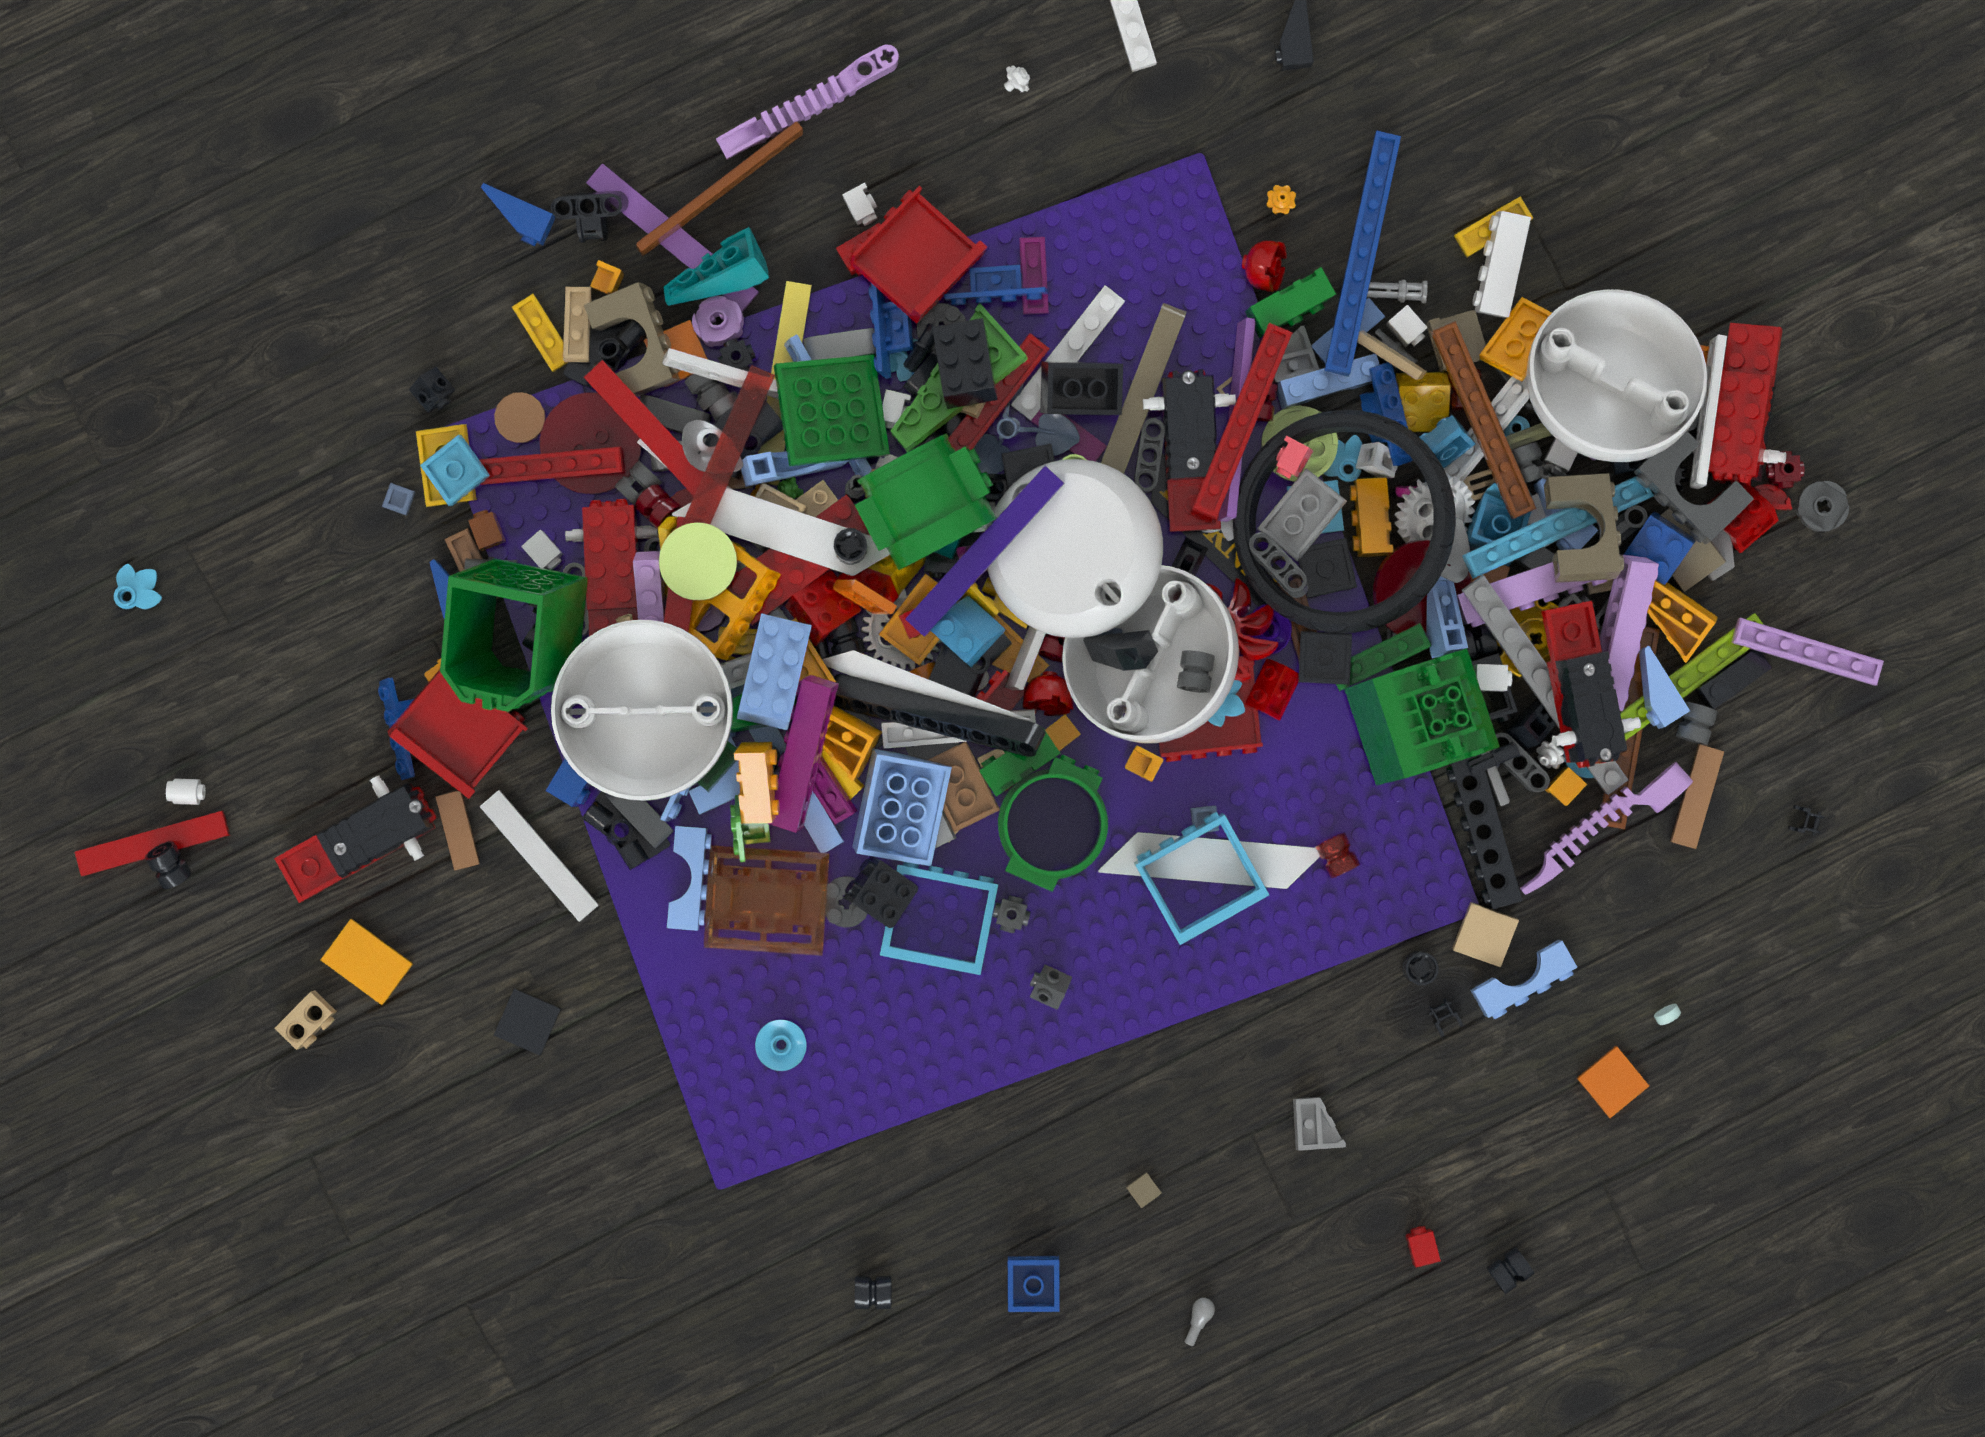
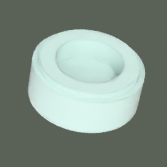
[1654,1004,1681,1025]

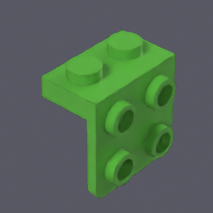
[730,795,771,862]

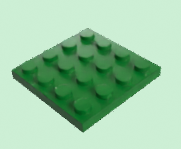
[774,354,890,466]

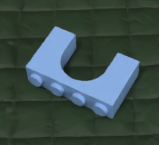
[689,702,740,815]

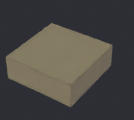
[1126,1172,1162,1208]

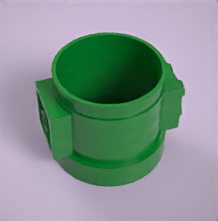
[855,433,997,570]
[998,755,1108,892]

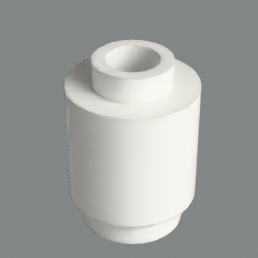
[166,779,206,805]

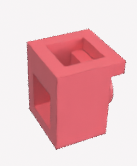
[1276,436,1313,479]

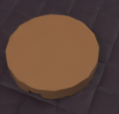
[494,392,546,443]

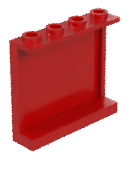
[849,186,987,324]
[1159,656,1263,762]
[387,669,528,799]

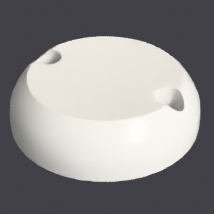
[1526,290,1707,462]
[987,459,1163,638]
[1062,565,1239,743]
[551,620,733,801]

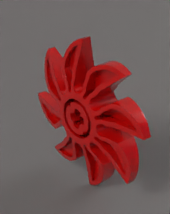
[1206,578,1279,681]

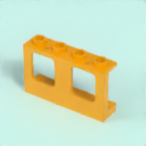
[689,541,781,661]

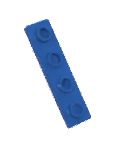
[944,265,1048,305]
[868,283,913,379]
[1360,362,1414,466]
[378,677,415,780]

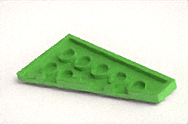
[891,303,1028,453]

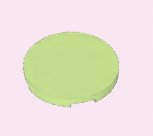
[1261,405,1338,482]
[659,523,737,601]

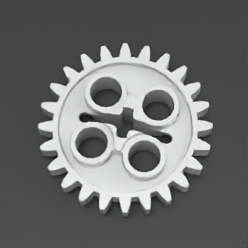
[1395,473,1475,543]
[861,589,942,670]

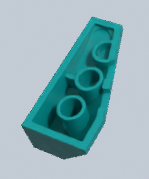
[663,227,769,306]

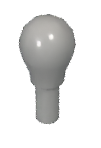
[1185,1298,1215,1346]

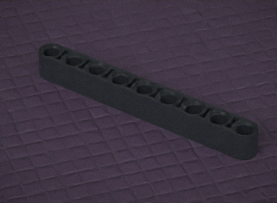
[834,674,1046,757]

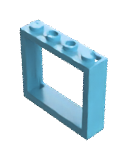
[1134,812,1269,945]
[880,862,998,975]

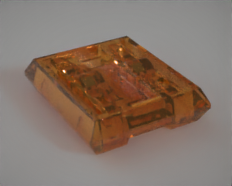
[704,845,830,956]

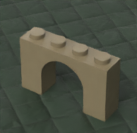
[584,282,680,397]
[1544,473,1624,583]

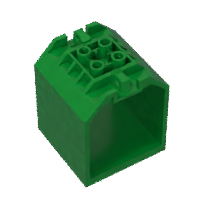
[440,559,588,712]
[1345,648,1500,786]

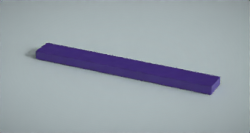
[905,466,1065,637]

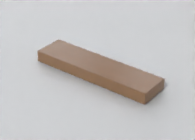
[1670,744,1724,849]

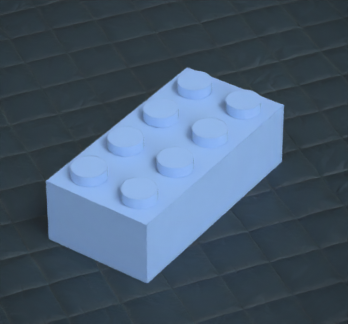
[737,613,812,730]

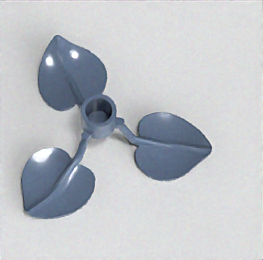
[973,383,1080,474]

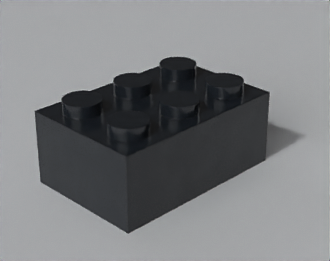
[932,318,998,409]
[1040,361,1123,415]

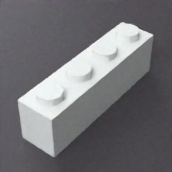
[1472,211,1531,318]

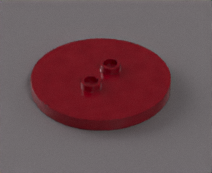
[540,392,642,495]
[1373,540,1472,635]

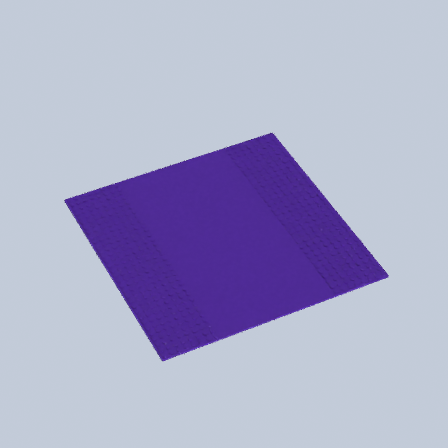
[445,153,1479,1189]

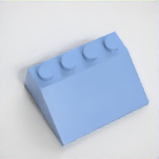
[852,748,952,866]

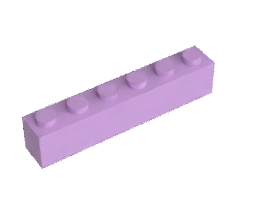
[1600,555,1659,711]
[1457,562,1608,628]

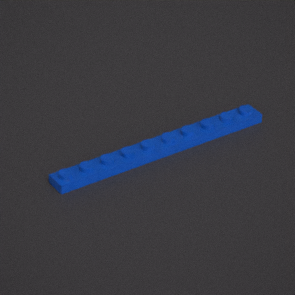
[1324,131,1401,377]

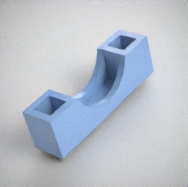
[1276,354,1380,410]
[741,451,849,487]
[667,826,712,931]
[1470,940,1577,1019]

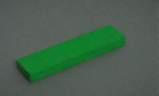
[1336,623,1432,691]

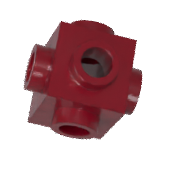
[1765,451,1805,488]

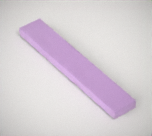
[1731,618,1884,686]

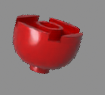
[1242,241,1287,292]
[1023,671,1074,716]

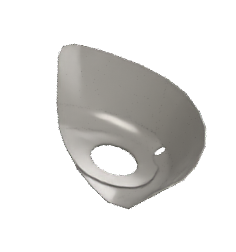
[682,420,743,474]
[1441,518,1470,583]

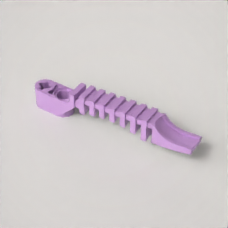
[716,45,899,160]
[1519,762,1693,895]

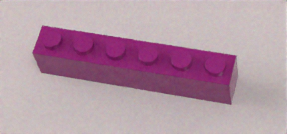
[768,675,839,833]

